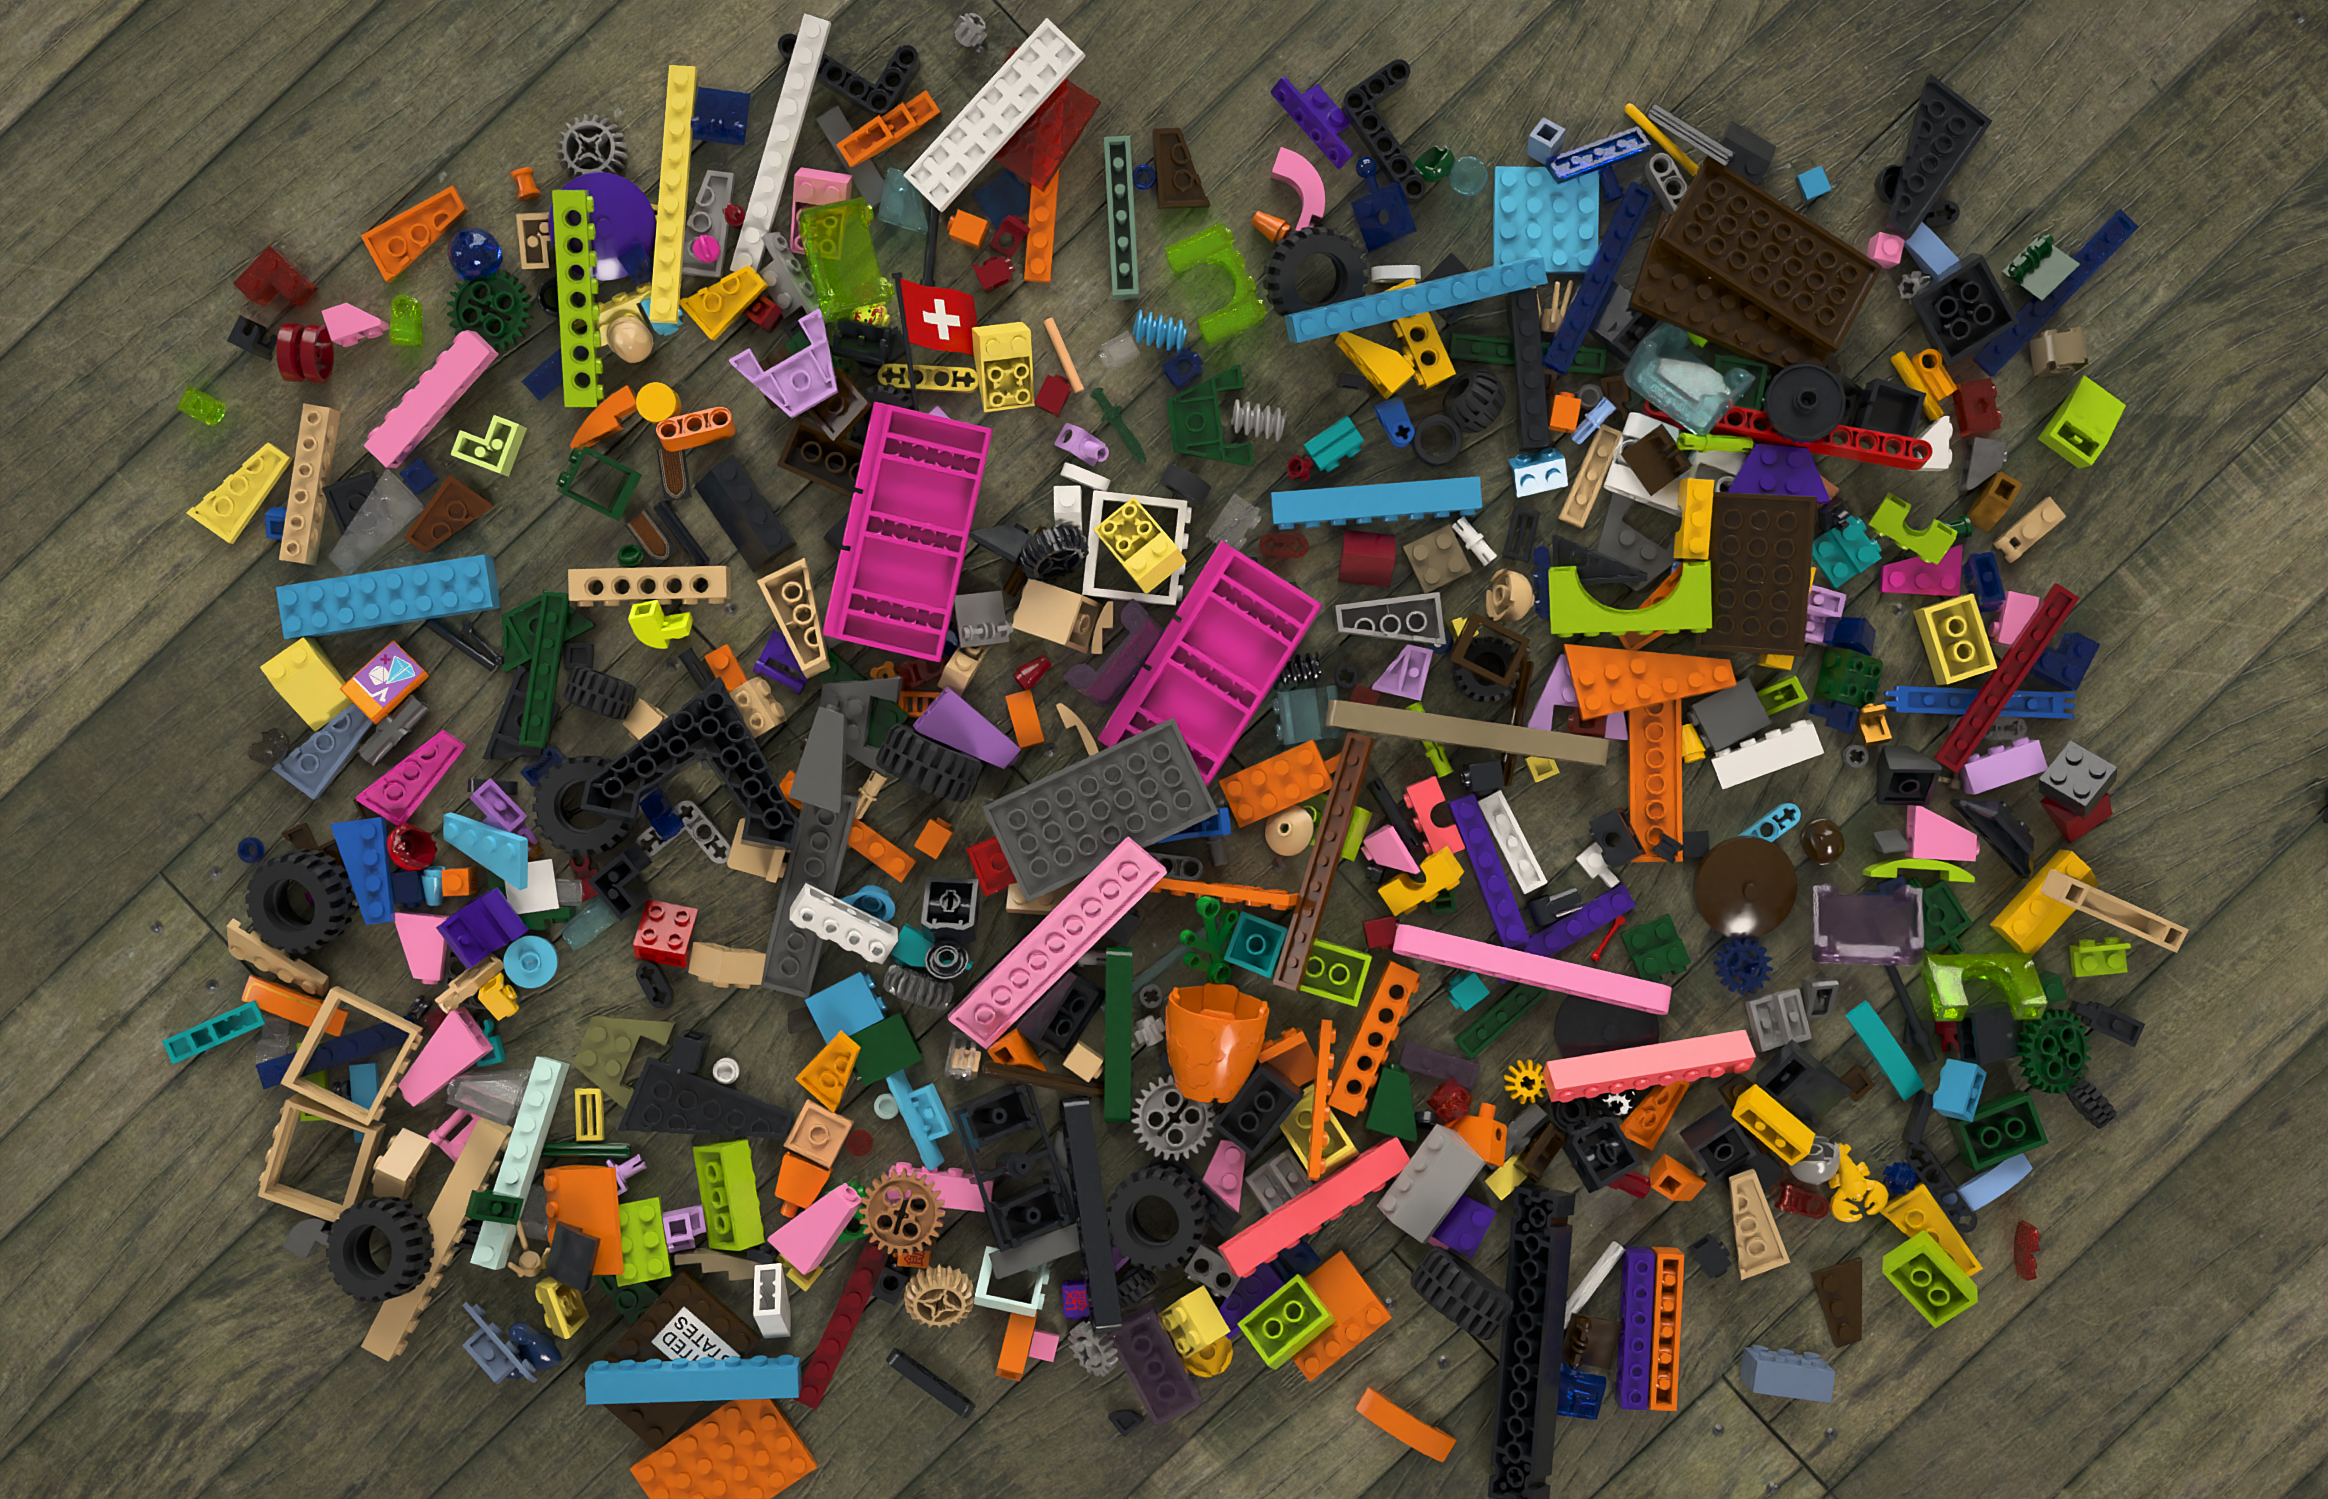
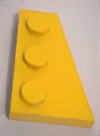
[679,265,768,341]

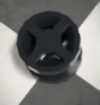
[1650,833,1684,864]

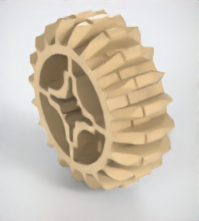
[904,1264,975,1329]

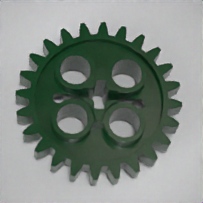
[447,267,534,352]
[2017,1009,2092,1094]

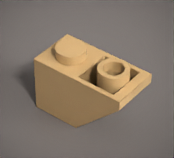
[937,645,989,697]

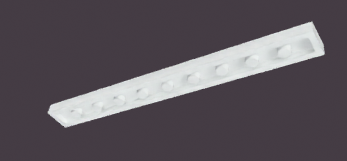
[730,13,831,273]

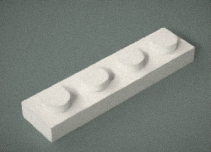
[1477,790,1548,894]

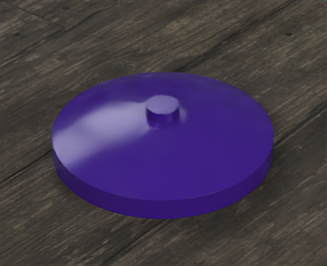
[548,172,656,280]

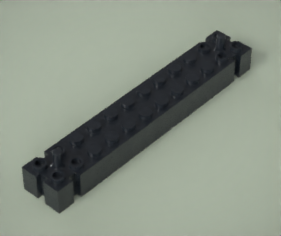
[1488,1184,1576,1499]

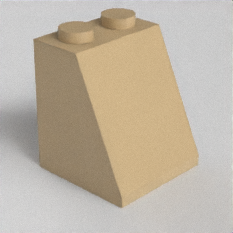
[1012,579,1103,654]

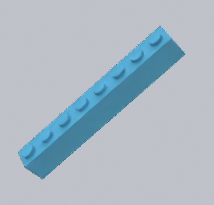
[1270,477,1482,530]
[585,1355,801,1405]

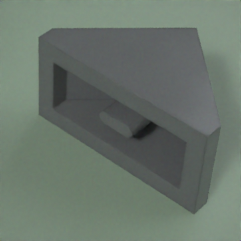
[1801,976,1839,1019]

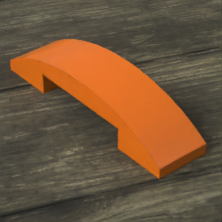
[1355,1386,1456,1462]

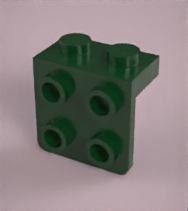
[1814,646,1883,709]

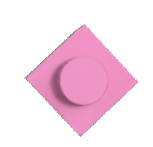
[1866,232,1904,270]

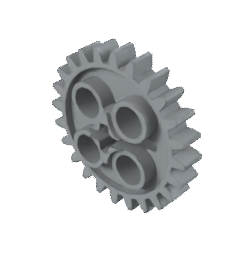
[1130,1075,1215,1161]

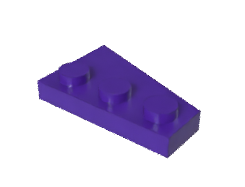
[1218,1262,1285,1339]

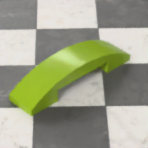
[1863,857,1975,882]

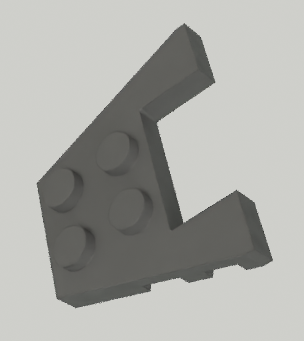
[1596,492,1680,592]
[820,676,903,776]

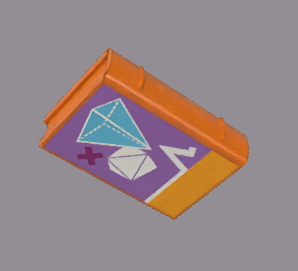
[340,640,429,725]

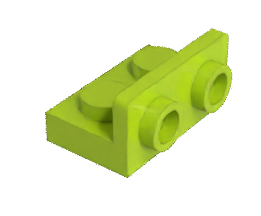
[2069,937,2131,977]

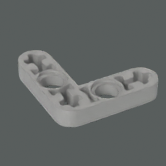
[635,800,732,864]

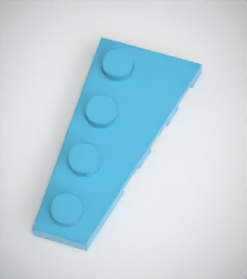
[443,812,528,890]

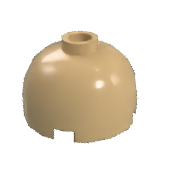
[1486,569,1534,622]

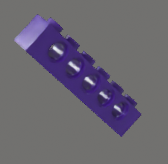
[1615,1246,1655,1410]

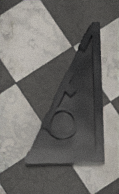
[1552,535,1648,585]

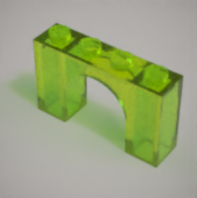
[1164,222,1267,348]
[1921,952,2048,1021]

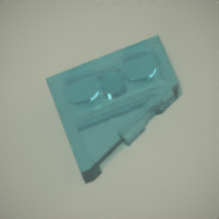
[877,167,928,234]

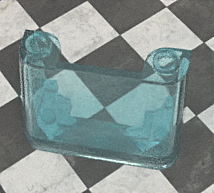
[1624,322,1756,436]

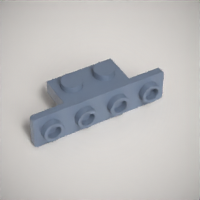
[462,1302,538,1384]

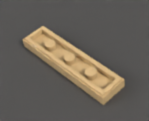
[1558,424,1623,529]

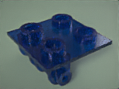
[690,87,751,146]

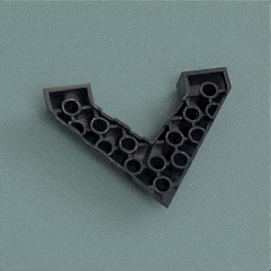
[580,676,799,850]

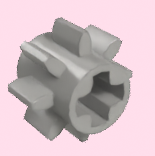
[953,13,987,47]
[1897,271,1930,305]
[1133,1015,1165,1047]

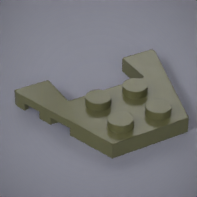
[573,1015,676,1110]

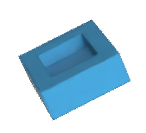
[1795,165,1831,202]

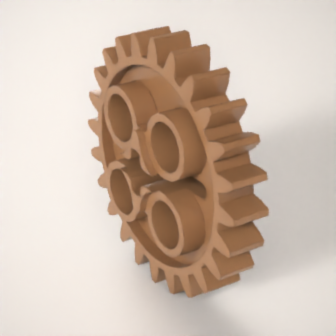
[859,1168,946,1256]

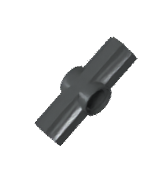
[358,694,430,766]
[1487,1103,1550,1171]

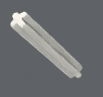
[1564,1241,1625,1330]

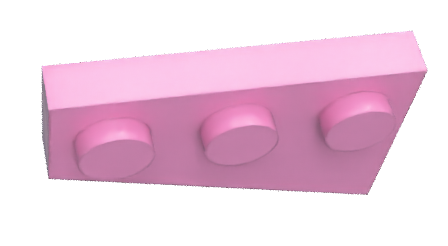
[1203,1139,1246,1213]

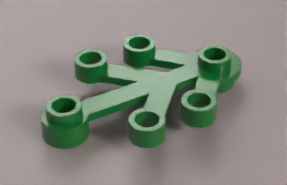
[1179,896,1238,984]

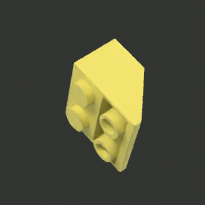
[1159,1285,1231,1360]

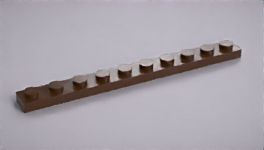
[1272,732,1375,992]

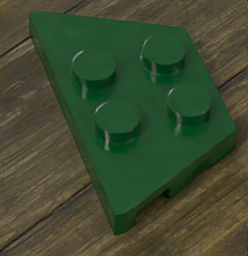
[502,594,596,673]

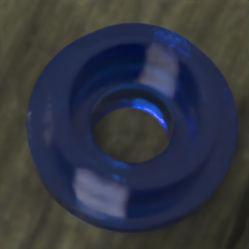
[237,837,265,863]

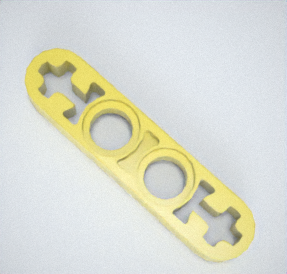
[878,364,979,393]

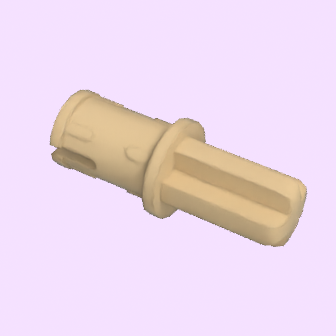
[855,770,888,819]

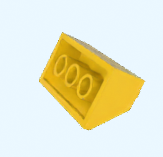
[1989,849,2099,960]

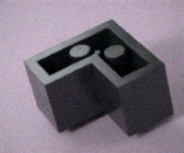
[588,843,653,921]

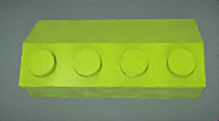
[692,1139,765,1251]

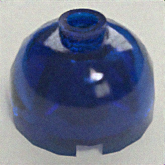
[447,227,503,281]

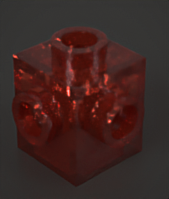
[1426,1077,1474,1124]

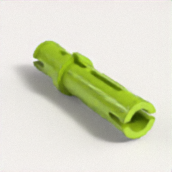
[1676,432,1753,453]
[1406,701,1454,778]

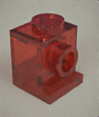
[1567,707,1606,739]

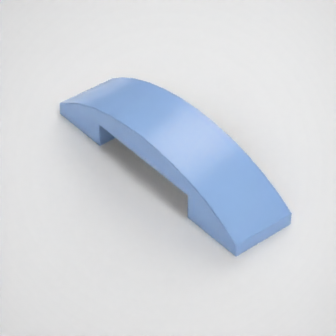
[1935,1153,2033,1222]

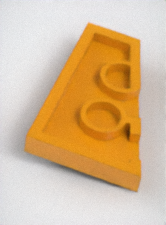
[795,1030,861,1113]

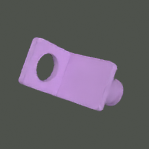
[1054,423,1109,466]
[606,1154,647,1195]

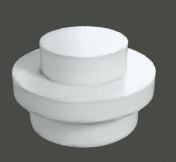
[713,1058,740,1084]

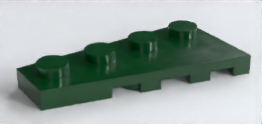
[817,649,910,748]

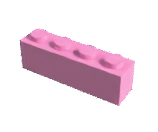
[887,1162,995,1212]

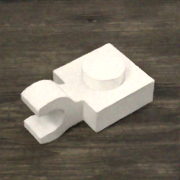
[1575,842,1620,888]

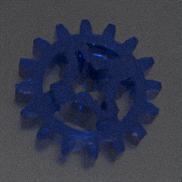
[1714,938,1773,995]

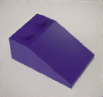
[1432,1193,1496,1258]

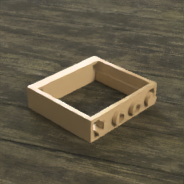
[280,986,423,1126]
[258,1093,386,1222]

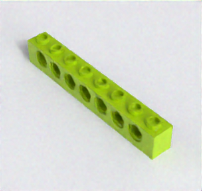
[552,190,604,407]

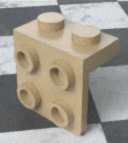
[729,676,787,739]
[727,818,791,883]

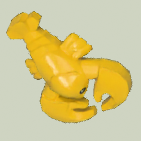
[1828,1143,1889,1222]

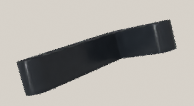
[778,33,921,118]
[1342,59,1426,205]

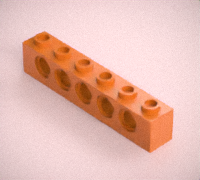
[1326,959,1421,1117]
[1648,1247,1684,1411]

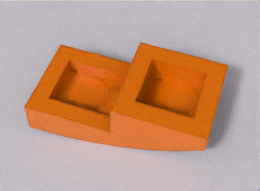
[1005,689,1045,750]

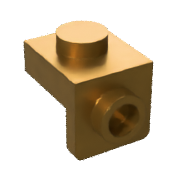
[1855,703,1892,747]

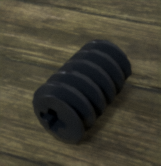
[1273,652,1321,690]

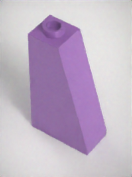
[913,686,1021,769]

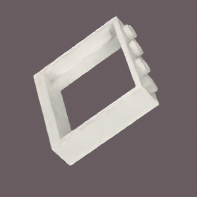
[1082,490,1192,606]

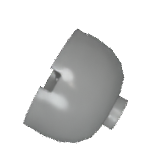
[1788,1136,1840,1185]

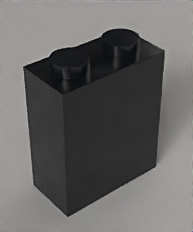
[1955,1001,2024,1065]

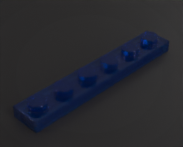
[255,1014,415,1089]

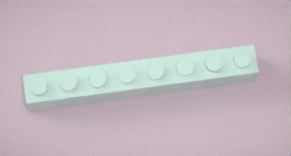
[470,1057,570,1270]

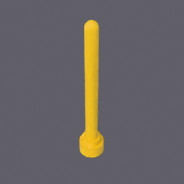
[1624,103,1699,177]

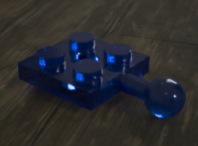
[1351,157,1417,252]

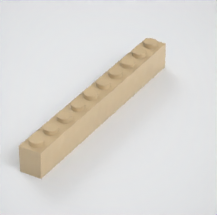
[361,1114,513,1362]

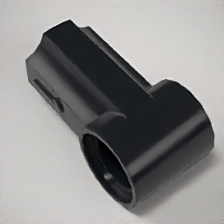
[1527,887,1583,927]

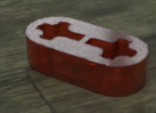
[1259,533,1309,559]

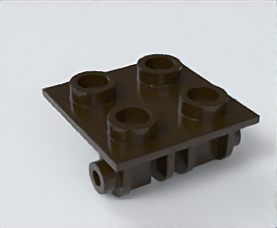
[1620,424,1693,496]
[1561,1312,1622,1370]

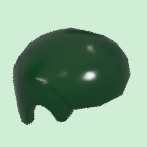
[1414,145,1455,182]

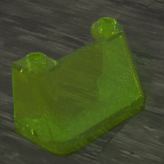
[798,196,894,322]

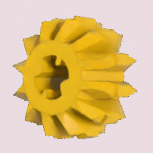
[1504,1059,1546,1104]

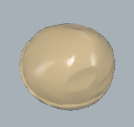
[607,316,654,363]

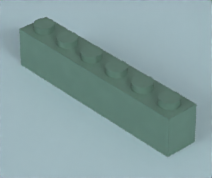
[1104,136,1139,301]

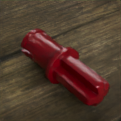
[723,202,746,229]

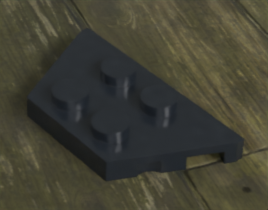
[482,665,561,760]

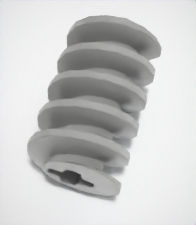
[1230,399,1287,442]

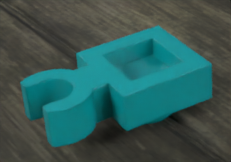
[476,1018,506,1067]

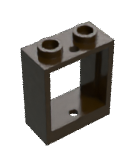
[1447,612,1531,688]

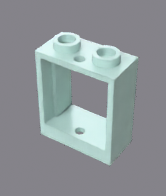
[974,1246,1051,1317]

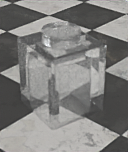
[1099,331,1141,372]

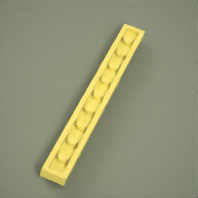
[649,65,697,324]

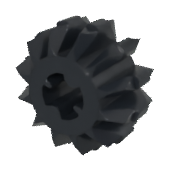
[1590,1089,1636,1122]

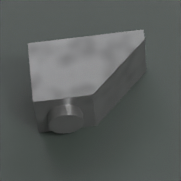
[1958,437,2007,492]

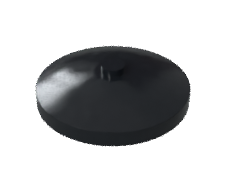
[1554,994,1659,1059]

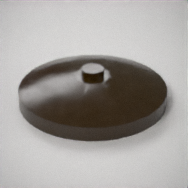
[1693,836,1797,939]

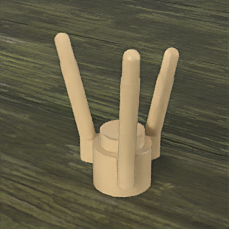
[1530,280,1573,332]
[508,1220,550,1277]

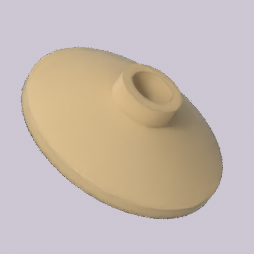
[1265,805,1314,856]

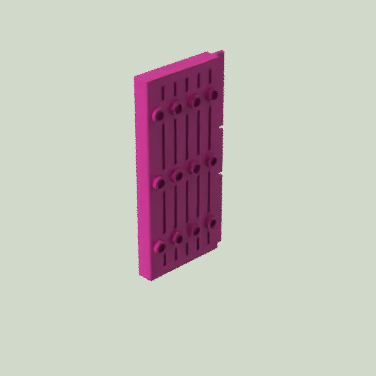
[822,402,993,662]
[1097,540,1323,788]

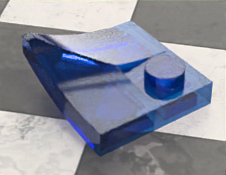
[1557,1363,1607,1420]

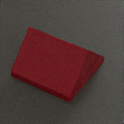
[1338,529,1396,587]
[2039,793,2112,844]

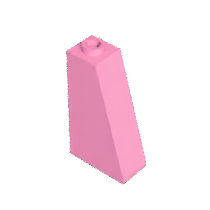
[398,1006,494,1107]
[767,1183,862,1275]

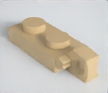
[435,952,504,1014]

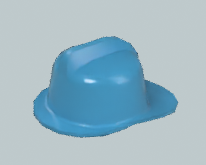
[841,885,895,922]

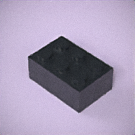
[1212,1061,1305,1158]

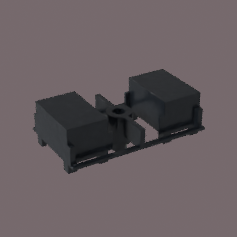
[950,1083,1075,1252]

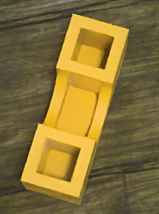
[1673,478,1714,560]
[1378,846,1464,916]

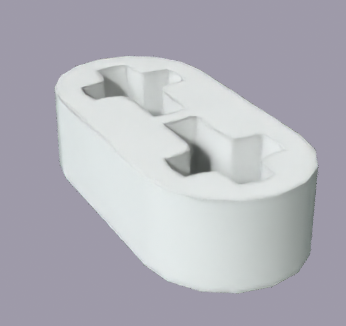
[1371,265,1421,283]
[1060,462,1111,492]

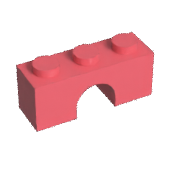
[1402,776,1465,856]

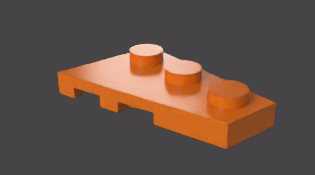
[1620,1080,1691,1150]

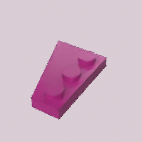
[1879,544,1963,597]

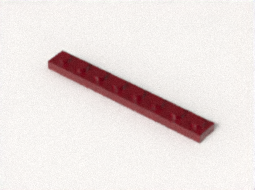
[1933,583,2080,773]
[793,1216,890,1410]

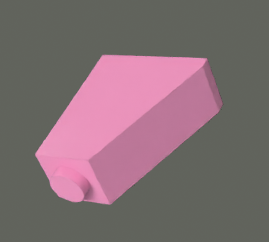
[1905,805,1980,861]
[395,911,450,984]

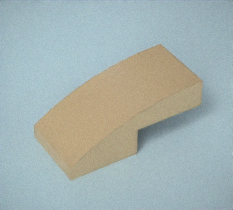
[1091,601,1113,655]

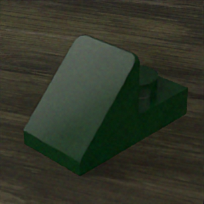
[465,1189,524,1225]

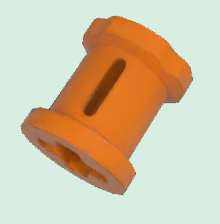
[510,167,541,201]

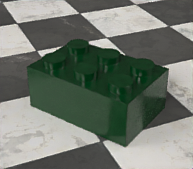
[1947,1090,2049,1171]

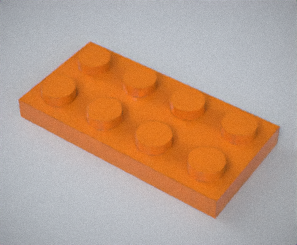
[1219,739,1333,828]

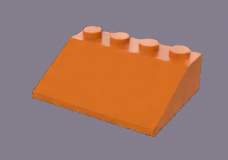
[543,1164,624,1275]
[1291,1250,1392,1382]

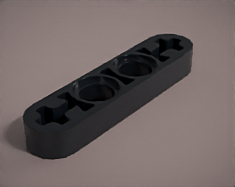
[1906,1141,1978,1233]
[886,1348,976,1418]

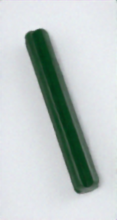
[540,1143,631,1158]

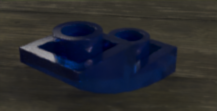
[639,787,685,842]

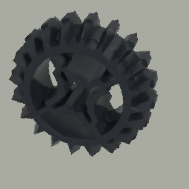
[1019,524,1089,582]

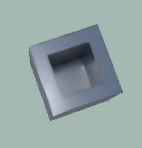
[1526,117,1566,166]

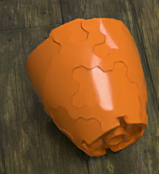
[1165,982,1270,1103]

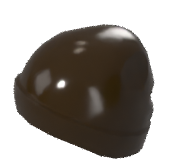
[1800,818,1845,865]

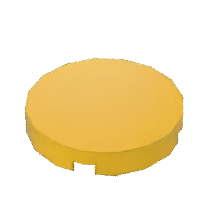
[1182,1336,1233,1377]

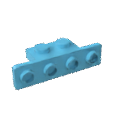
[886,1069,954,1171]

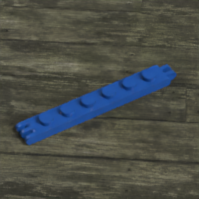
[1883,686,2075,719]

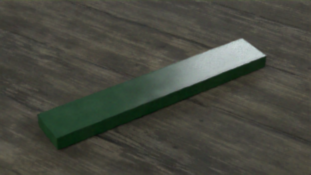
[1448,332,1606,376]
[519,590,570,749]

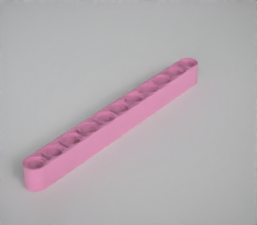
[1393,925,1672,1015]

